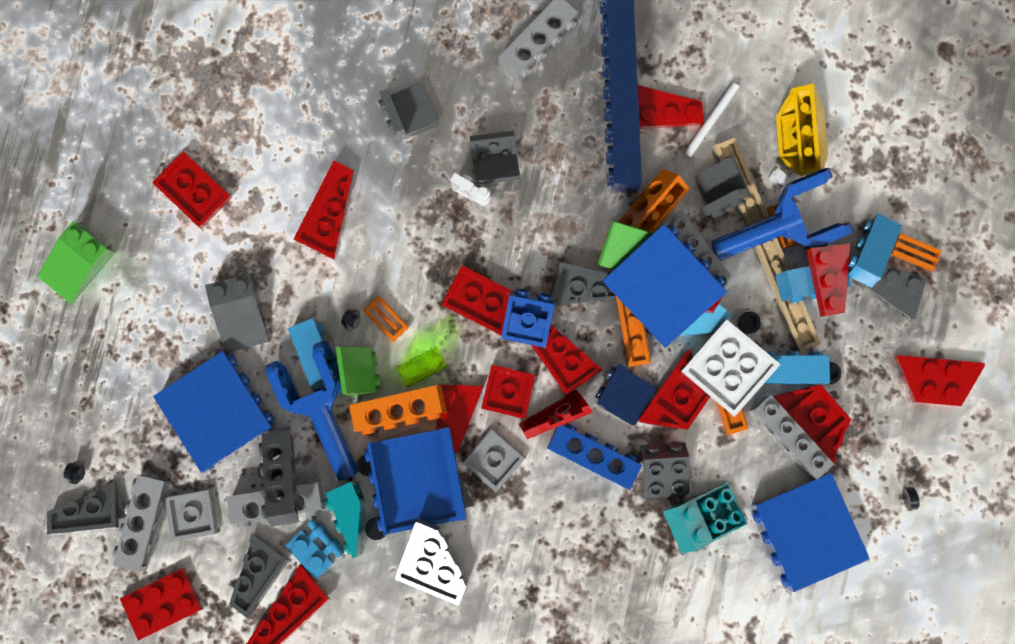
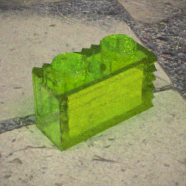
[397,346,448,388]

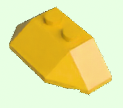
[776,83,828,176]

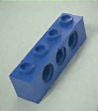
[547,423,642,490]

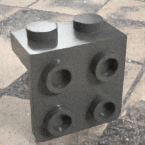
[378,83,438,139]
[470,131,520,184]
[696,157,751,219]
[640,441,690,498]

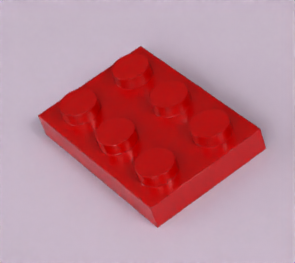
[152,151,232,229]
[441,265,514,336]
[120,567,203,641]

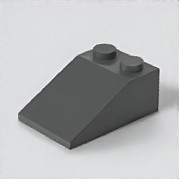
[205,274,270,353]

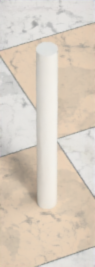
[683,83,739,159]

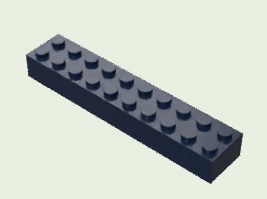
[599,0,642,193]

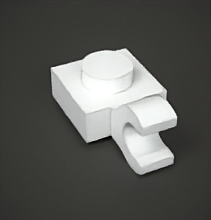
[769,168,807,203]

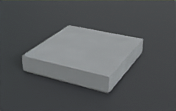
[462,428,526,492]
[165,488,218,542]

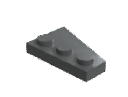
[552,262,616,305]
[854,266,927,322]
[47,482,119,535]
[229,533,289,618]

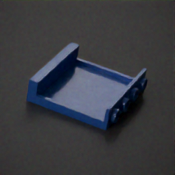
[602,223,727,348]
[153,351,275,473]
[364,427,467,535]
[751,473,870,592]

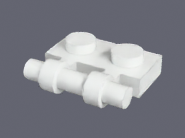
[450,173,490,206]

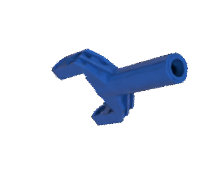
[711,168,853,261]
[265,340,359,481]

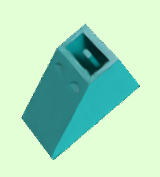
[324,481,366,558]
[663,482,747,554]

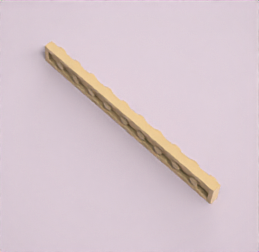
[713,138,821,352]

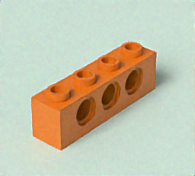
[606,169,690,237]
[349,385,447,435]

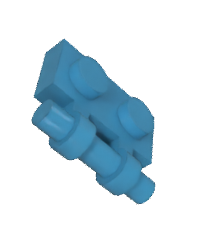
[285,519,345,579]

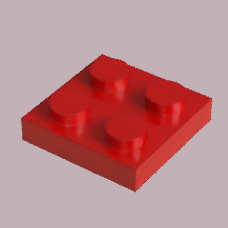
[481,365,535,419]

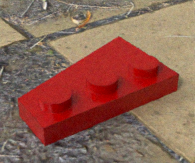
[519,390,593,439]

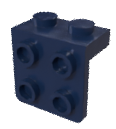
[595,364,656,425]

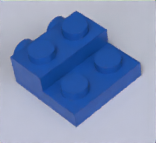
[501,288,555,348]

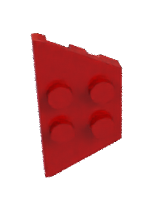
[638,350,711,430]
[895,355,985,407]
[773,384,851,463]

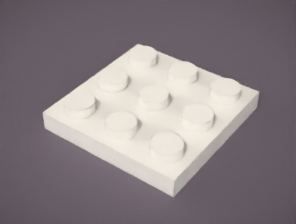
[682,320,781,417]

